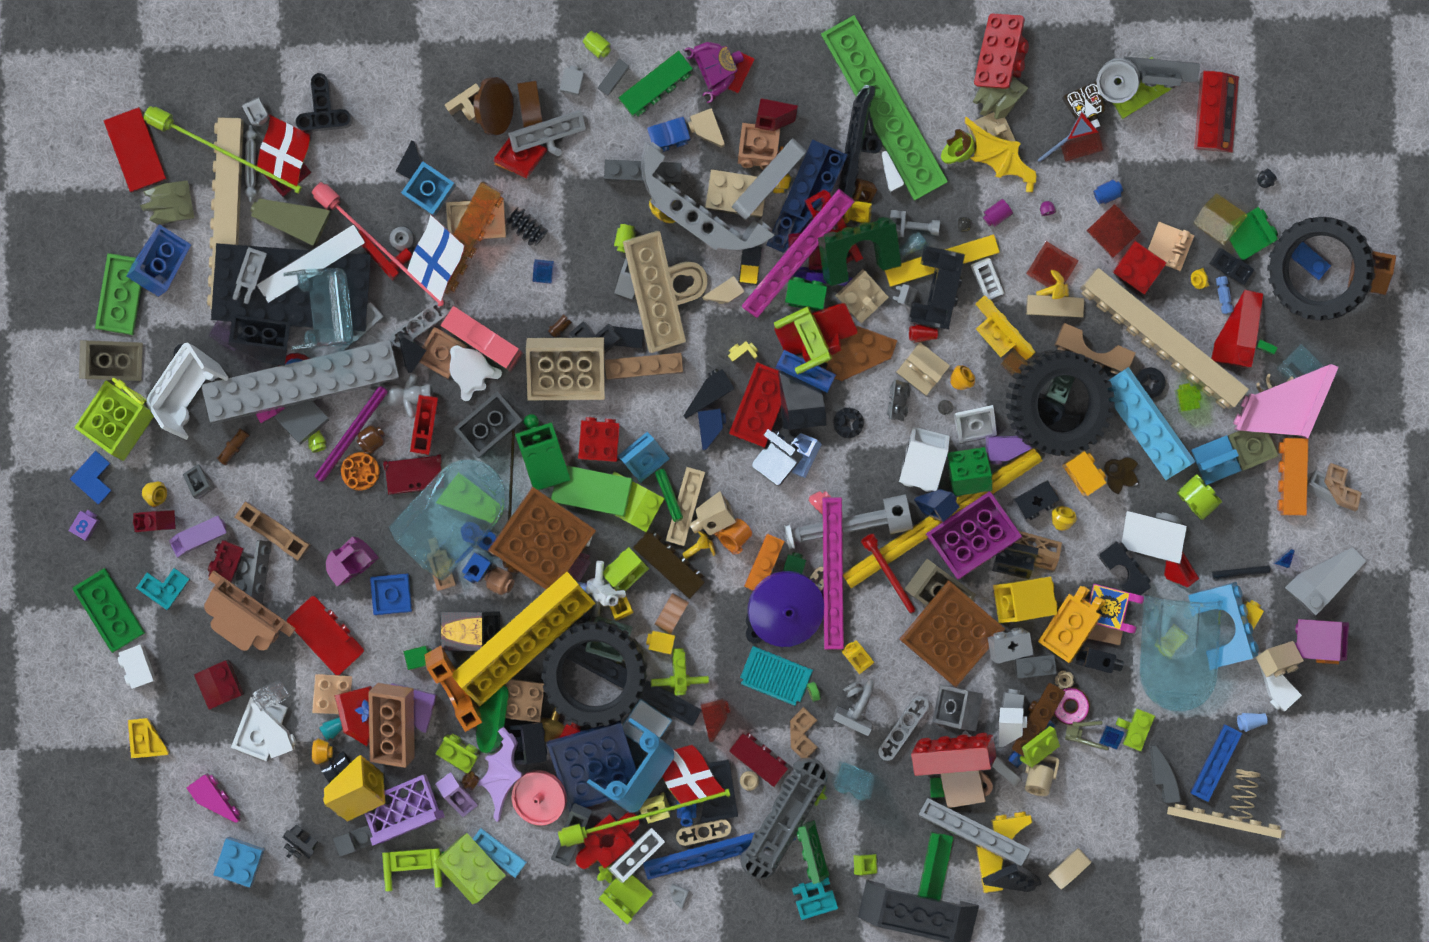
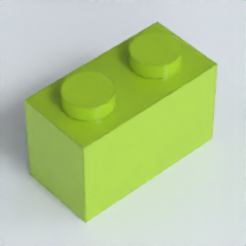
[603,547,649,591]

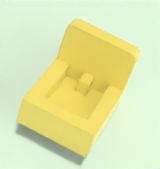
[728,341,758,362]

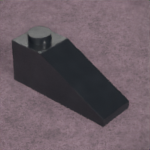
[683,368,735,419]

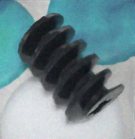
[505,207,548,247]

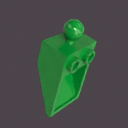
[515,414,571,491]

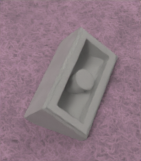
[1307,470,1339,508]

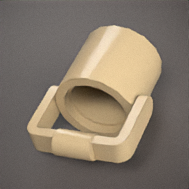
[1025,755,1059,796]

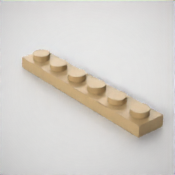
[1167,803,1286,838]

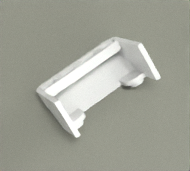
[147,343,228,440]

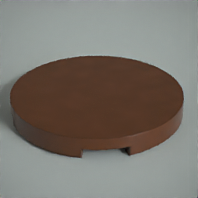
[474,77,514,135]

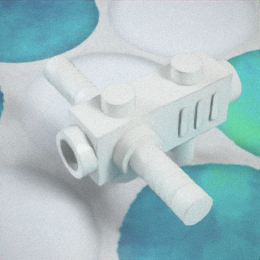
[586,561,626,617]

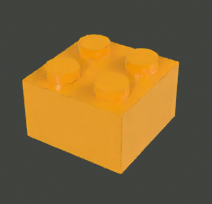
[1062,451,1107,497]

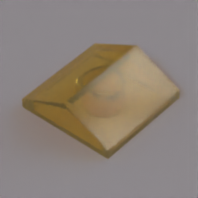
[1193,193,1248,245]

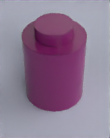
[982,199,1013,228]

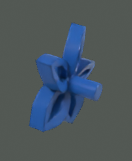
[355,699,369,722]

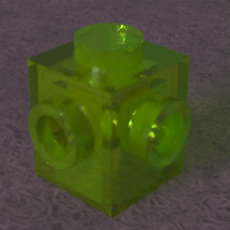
[1174,383,1201,412]

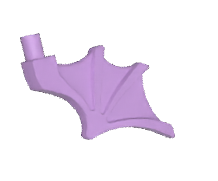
[477,727,523,822]

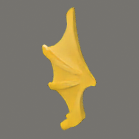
[965,117,1036,193]

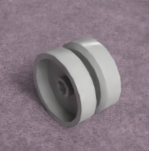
[1096,58,1141,103]

